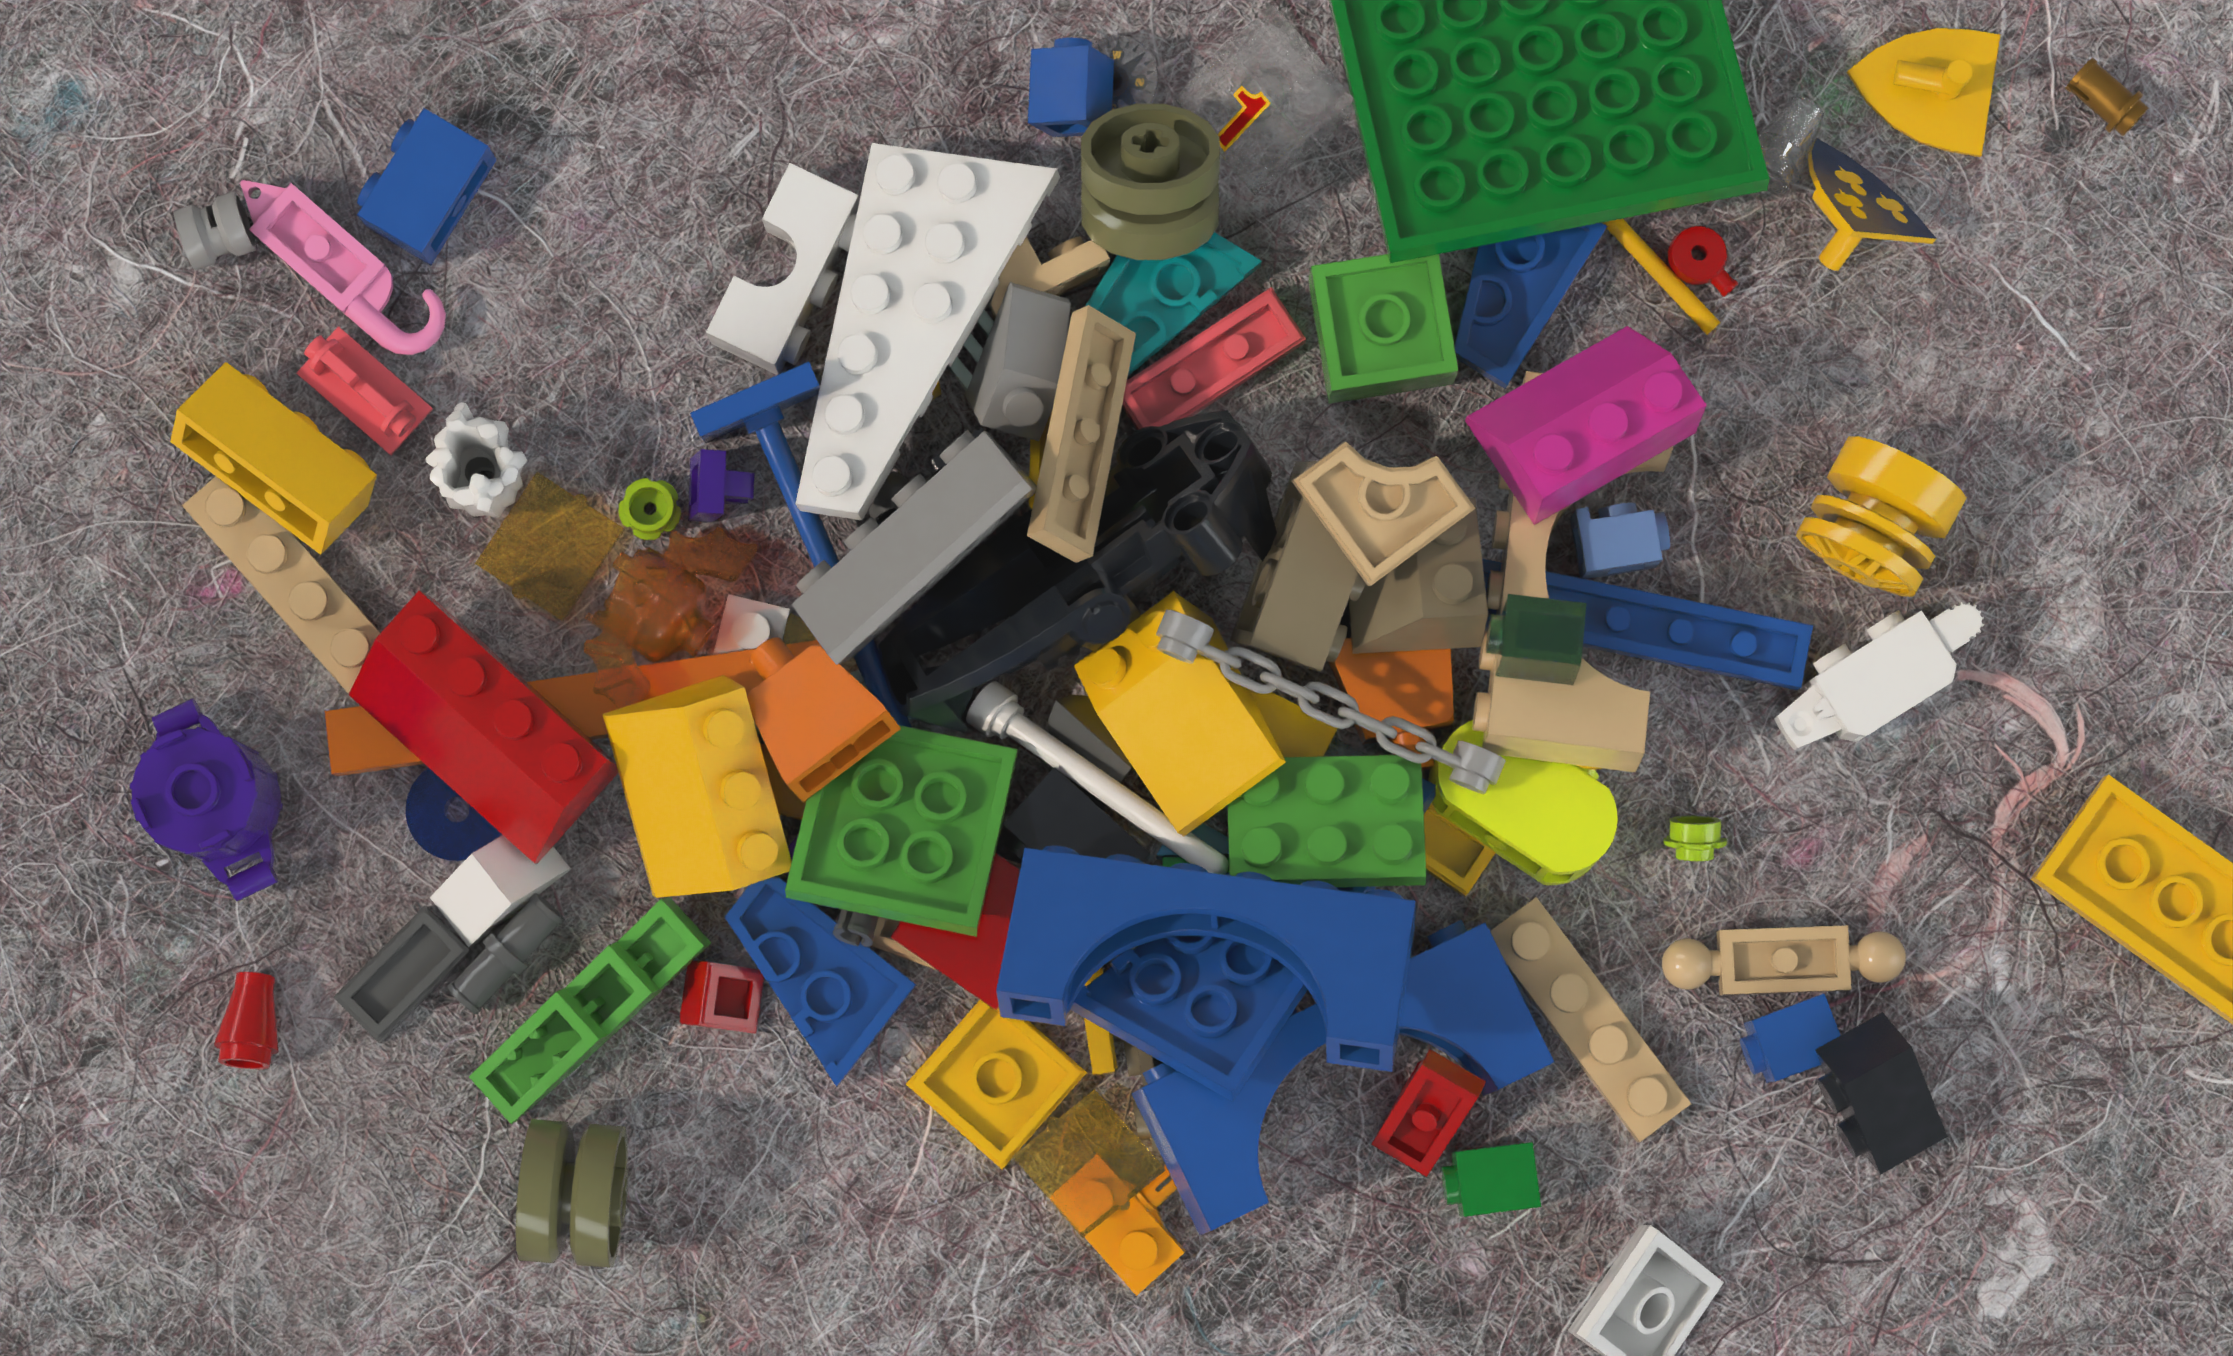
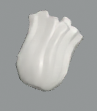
[426,402,527,518]

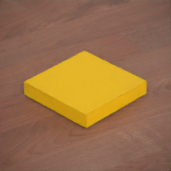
[906,1000,1087,1170]

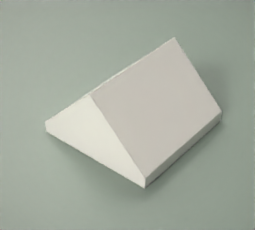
[1568,1225,1724,1356]

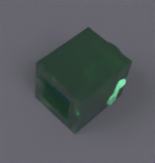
[1486,594,1587,685]

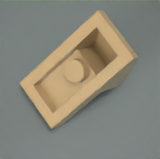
[991,236,1110,321]

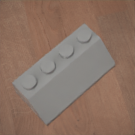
[791,431,1037,665]

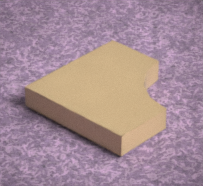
[1292,442,1476,586]

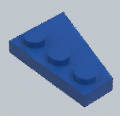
[1454,223,1607,389]

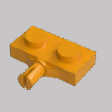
[1051,1154,1186,1296]

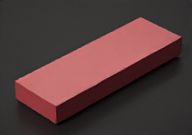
[1122,287,1306,430]

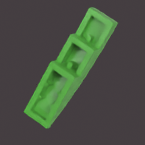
[469,897,711,1124]

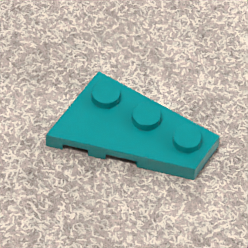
[1067,232,1262,376]

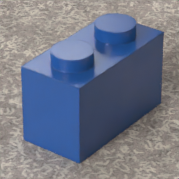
[357,108,497,265]

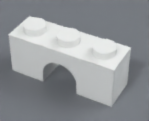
[706,163,860,375]

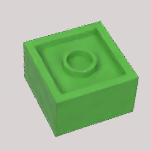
[1308,254,1458,404]

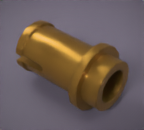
[2065,57,2149,137]

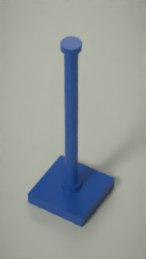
[690,362,912,728]

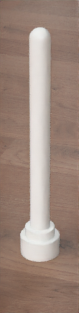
[966,681,1229,875]

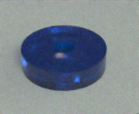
[406,768,502,862]

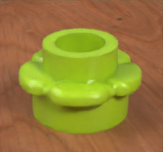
[618,478,681,540]
[1663,815,1727,861]

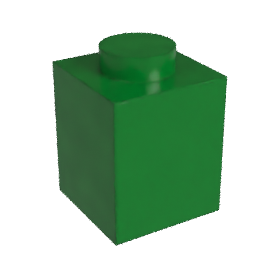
[1442,1142,1541,1217]

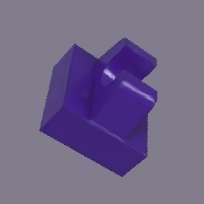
[688,449,755,522]

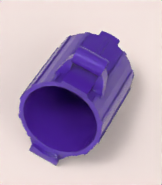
[130,698,283,901]

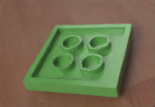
[785,725,1017,937]

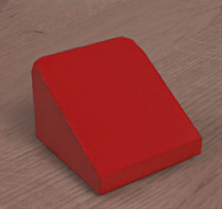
[680,961,764,1034]

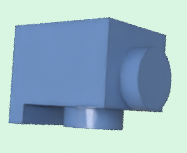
[1570,503,1670,579]

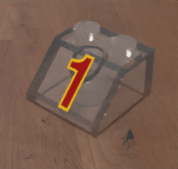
[1175,4,1354,195]

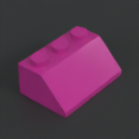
[1465,326,1707,525]

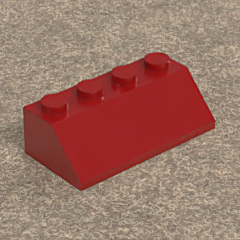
[349,590,618,864]

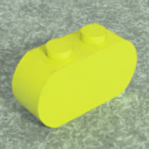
[1428,720,1618,885]

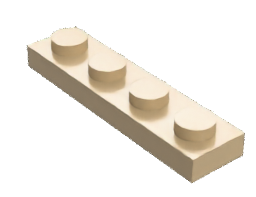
[1027,305,1136,563]
[182,476,381,694]
[1490,897,1691,1143]

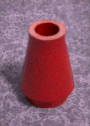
[214,972,279,1070]

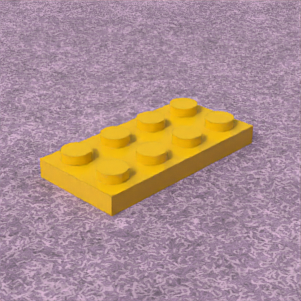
[2030,774,2233,1025]

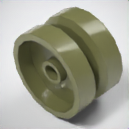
[1081,104,1220,260]
[516,1119,628,1268]

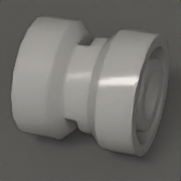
[173,191,256,271]

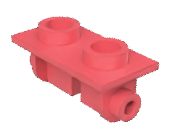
[296,326,433,456]

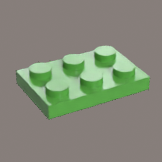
[1227,755,1426,887]

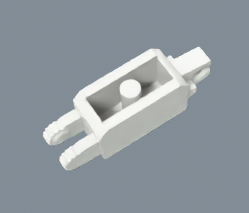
[1774,602,1984,750]

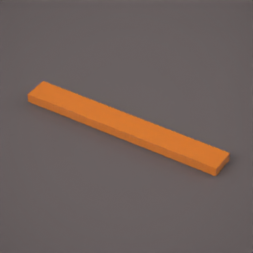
[325,640,822,776]

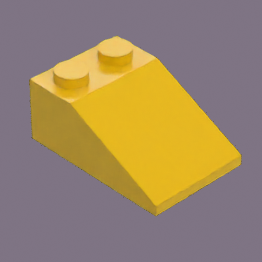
[1074,591,1286,836]

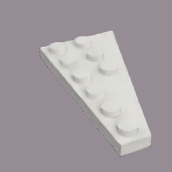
[795,143,1060,520]

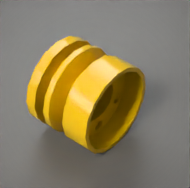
[1796,436,1967,597]

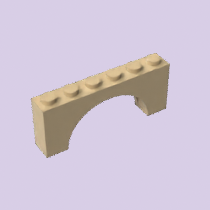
[1472,371,1673,772]

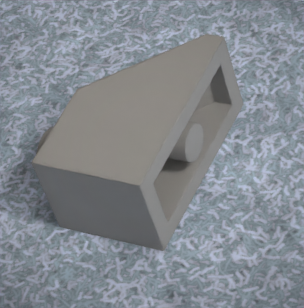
[965,282,1071,441]

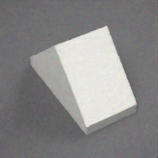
[430,835,571,948]

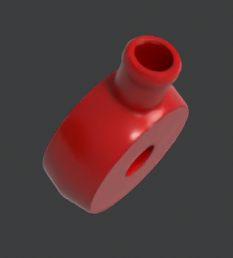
[1668,226,1738,297]

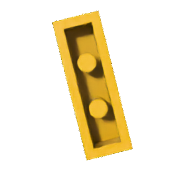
[170,362,377,555]

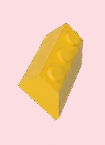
[602,675,792,898]

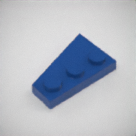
[725,876,917,1087]

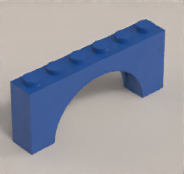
[996,845,1416,1072]
[1132,920,1554,1235]

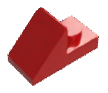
[1371,1049,1486,1177]

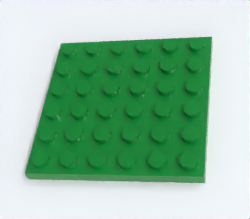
[1329,0,1770,263]

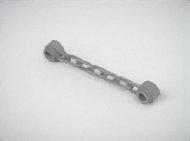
[1156,609,1506,794]

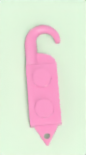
[240,180,446,355]

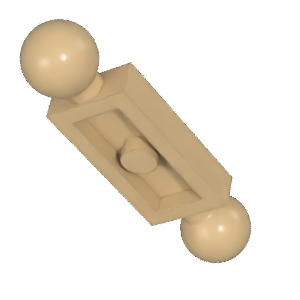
[1662,925,1906,996]

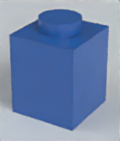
[1028,37,1114,137]
[1740,994,1840,1083]

